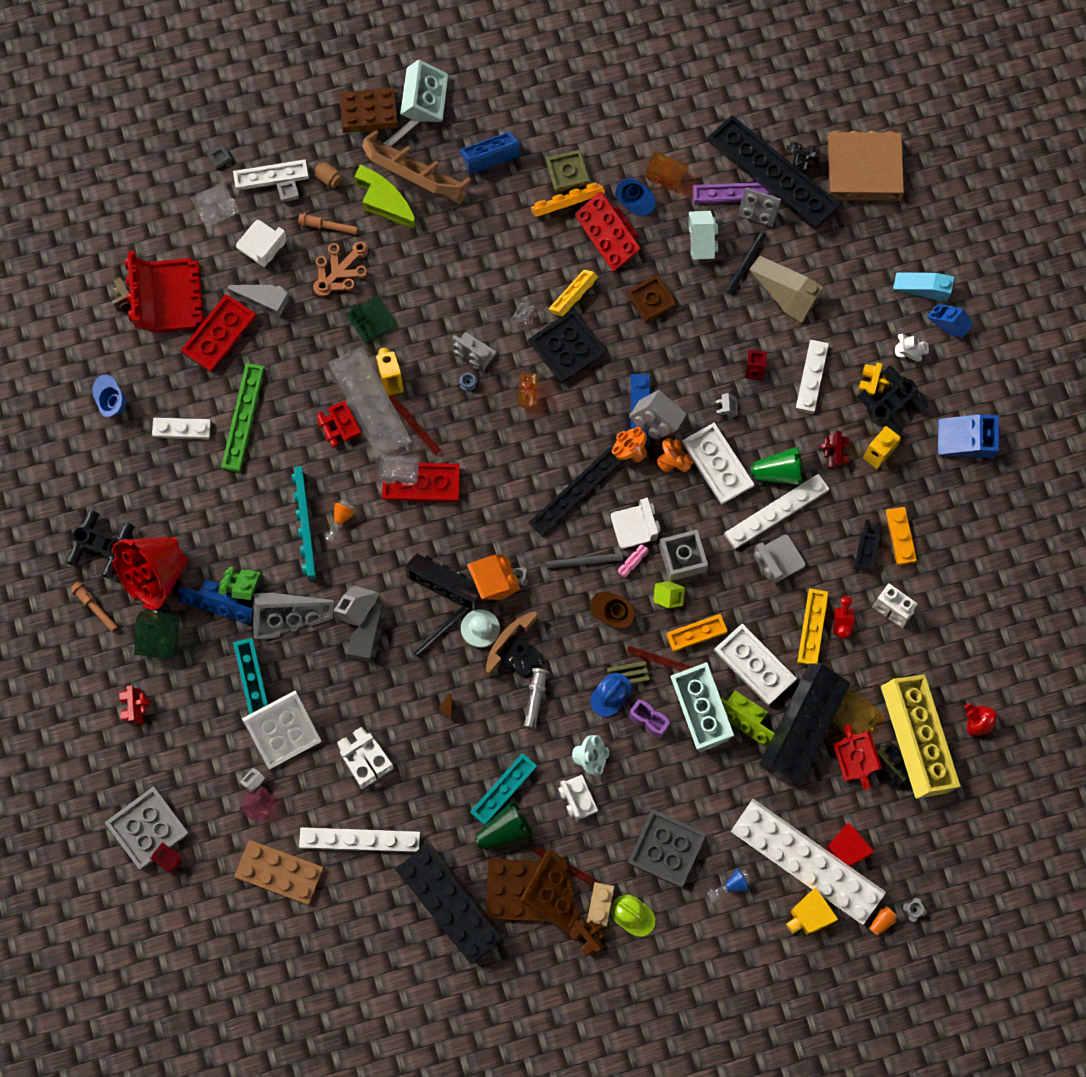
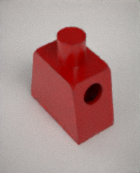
[826,822,874,867]

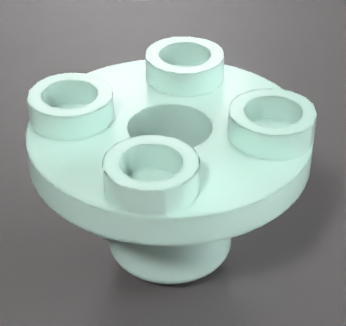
[461,609,500,648]
[572,735,609,775]

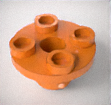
[612,427,647,462]
[657,438,693,473]

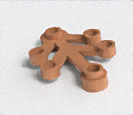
[313,242,368,297]

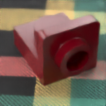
[745,350,767,380]
[149,842,181,873]

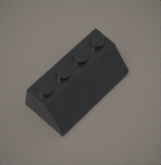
[405,553,482,611]

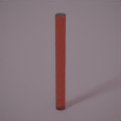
[388,395,440,455]
[626,646,693,671]
[533,846,603,887]

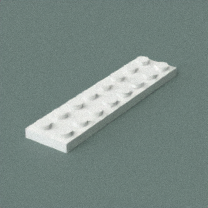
[731,799,886,925]

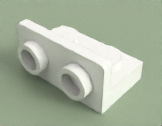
[558,775,598,821]

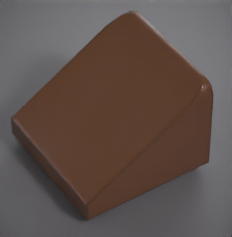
[439,693,453,721]

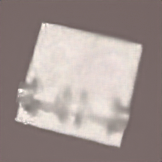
[190,183,239,228]

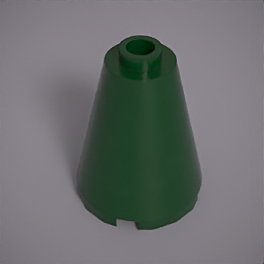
[475,802,533,851]

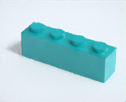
[233,638,269,715]

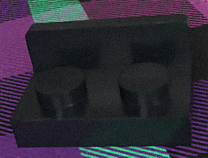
[877,741,909,790]

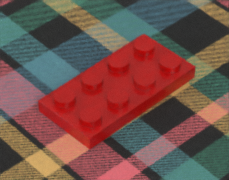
[181,294,256,373]
[382,462,460,502]

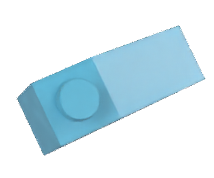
[893,273,954,302]

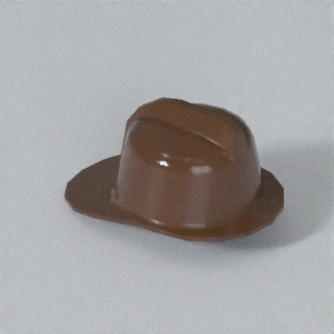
[590,591,635,628]

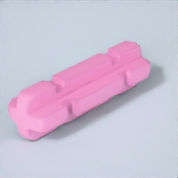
[618,545,649,578]

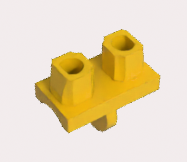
[858,362,891,397]

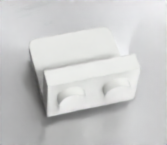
[236,220,287,267]
[611,498,660,549]

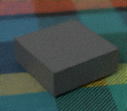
[207,145,232,170]

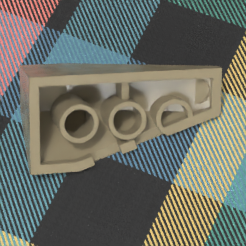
[749,256,824,324]

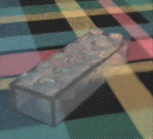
[329,347,413,465]

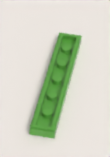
[221,363,265,473]

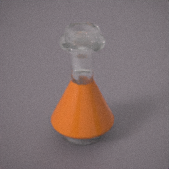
[324,500,355,543]

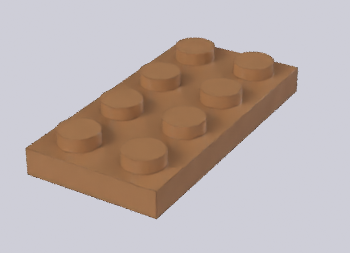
[234,840,324,906]

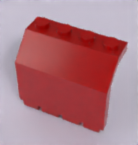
[125,251,204,333]

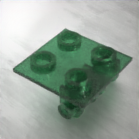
[345,296,397,344]

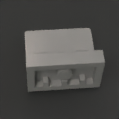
[452,332,496,371]

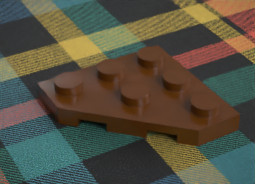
[519,849,579,934]

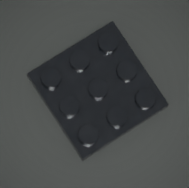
[528,309,606,384]

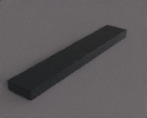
[529,447,623,537]

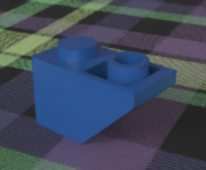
[927,304,974,338]

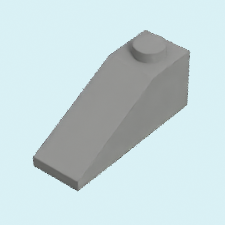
[228,285,289,318]

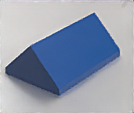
[459,132,520,174]

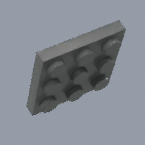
[627,809,706,889]

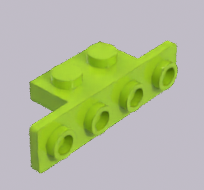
[720,690,775,748]

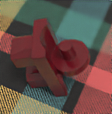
[819,430,849,469]

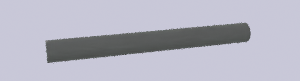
[546,553,623,569]

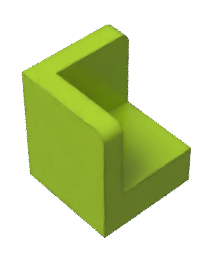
[653,581,685,609]

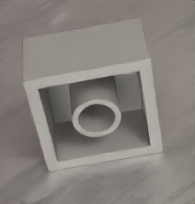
[629,390,686,441]
[659,530,708,581]

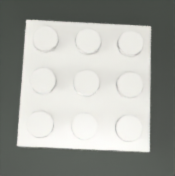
[242,691,322,769]

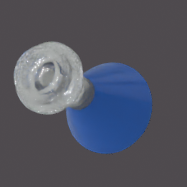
[706,869,752,903]

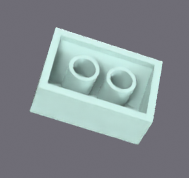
[401,60,448,122]

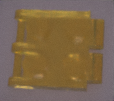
[832,690,885,735]

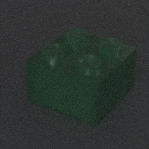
[134,611,180,659]

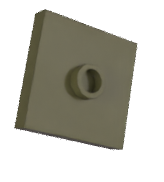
[545,149,590,193]

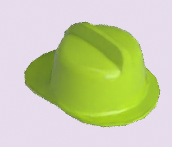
[610,895,655,937]

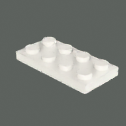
[682,423,754,505]
[714,624,797,706]

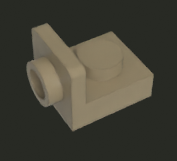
[112,278,130,310]

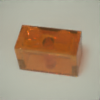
[645,151,688,191]

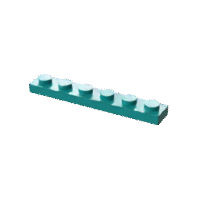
[291,466,316,581]

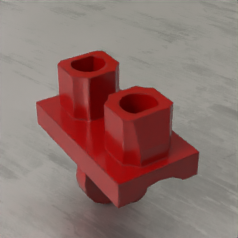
[119,685,152,724]

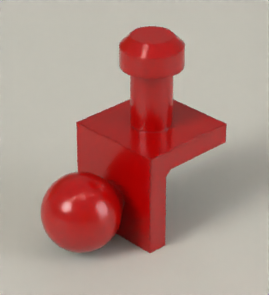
[833,596,855,639]

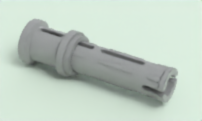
[524,668,549,729]

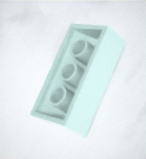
[670,662,734,752]

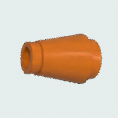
[869,906,898,936]

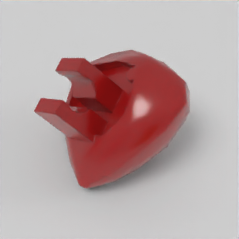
[964,703,997,736]

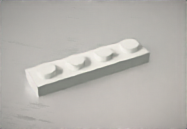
[233,160,309,191]
[795,340,829,414]

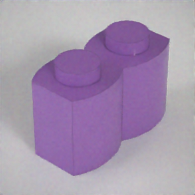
[629,700,670,739]

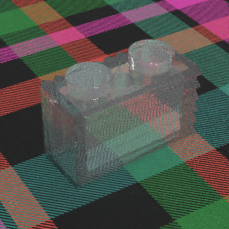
[378,454,420,486]

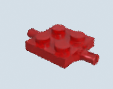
[833,723,882,790]

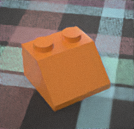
[467,554,520,600]

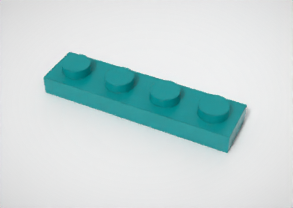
[470,753,537,826]

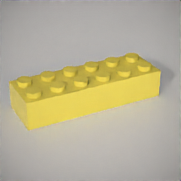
[881,674,960,799]

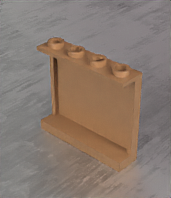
[826,131,904,201]

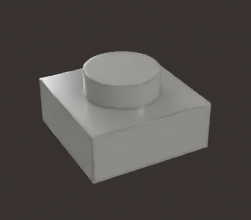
[277,179,299,203]
[240,768,265,792]

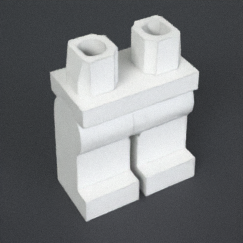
[872,584,918,629]
[337,727,393,790]

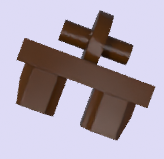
[569,919,605,956]

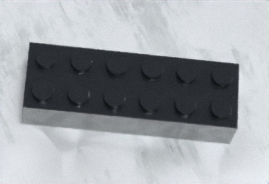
[759,663,851,786]
[395,843,506,964]

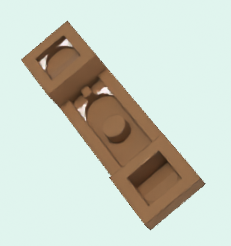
[486,611,538,677]

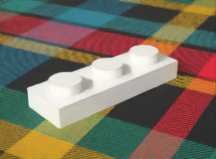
[152,418,211,440]

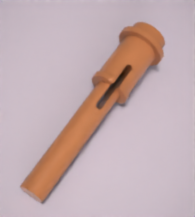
[298,213,358,234]
[70,581,118,632]

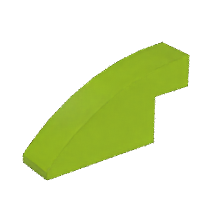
[354,165,415,229]

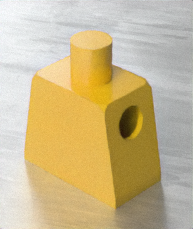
[376,348,404,396]
[863,426,901,469]
[786,887,838,935]

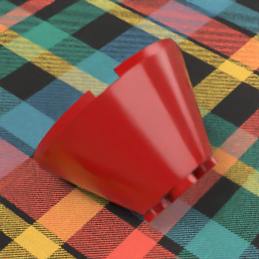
[112,537,189,610]

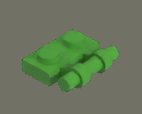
[218,567,260,600]

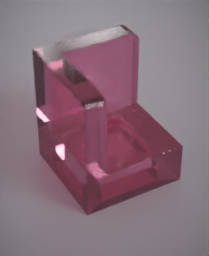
[240,787,275,821]

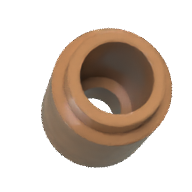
[314,162,342,188]

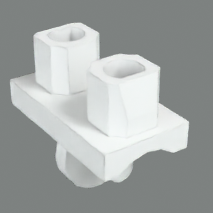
[895,334,929,362]

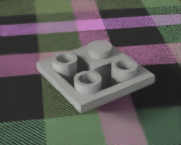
[334,586,380,627]

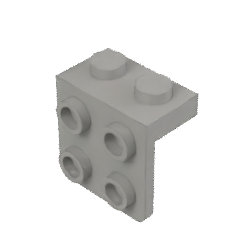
[754,535,805,584]

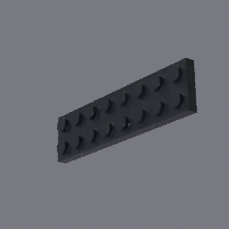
[707,115,841,230]

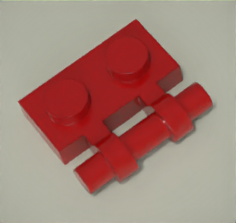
[316,400,361,448]

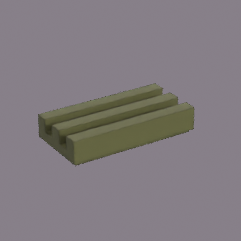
[607,661,650,685]

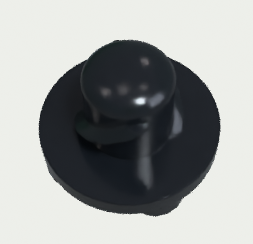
[786,141,822,172]

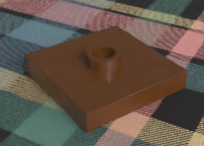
[626,274,677,323]

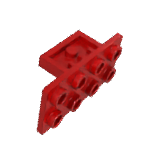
[574,192,641,271]

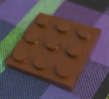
[340,88,398,133]
[486,859,546,922]

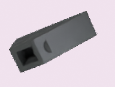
[347,602,386,663]

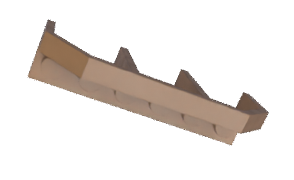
[362,130,471,204]

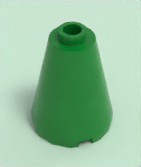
[751,447,803,485]

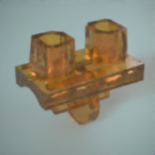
[517,372,539,408]

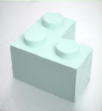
[689,211,718,260]

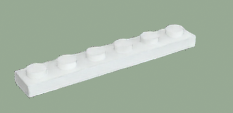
[724,474,829,550]
[299,828,420,853]

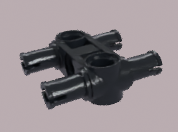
[856,365,929,435]
[66,509,135,579]

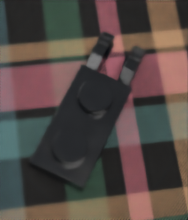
[853,519,882,573]

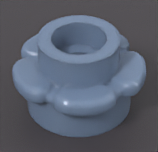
[459,373,477,391]

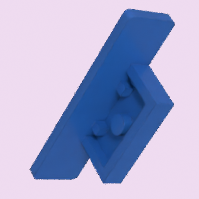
[178,579,253,624]

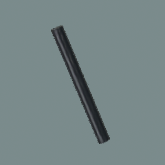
[725,232,766,295]
[412,601,471,657]

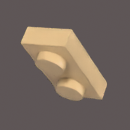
[587,882,614,926]

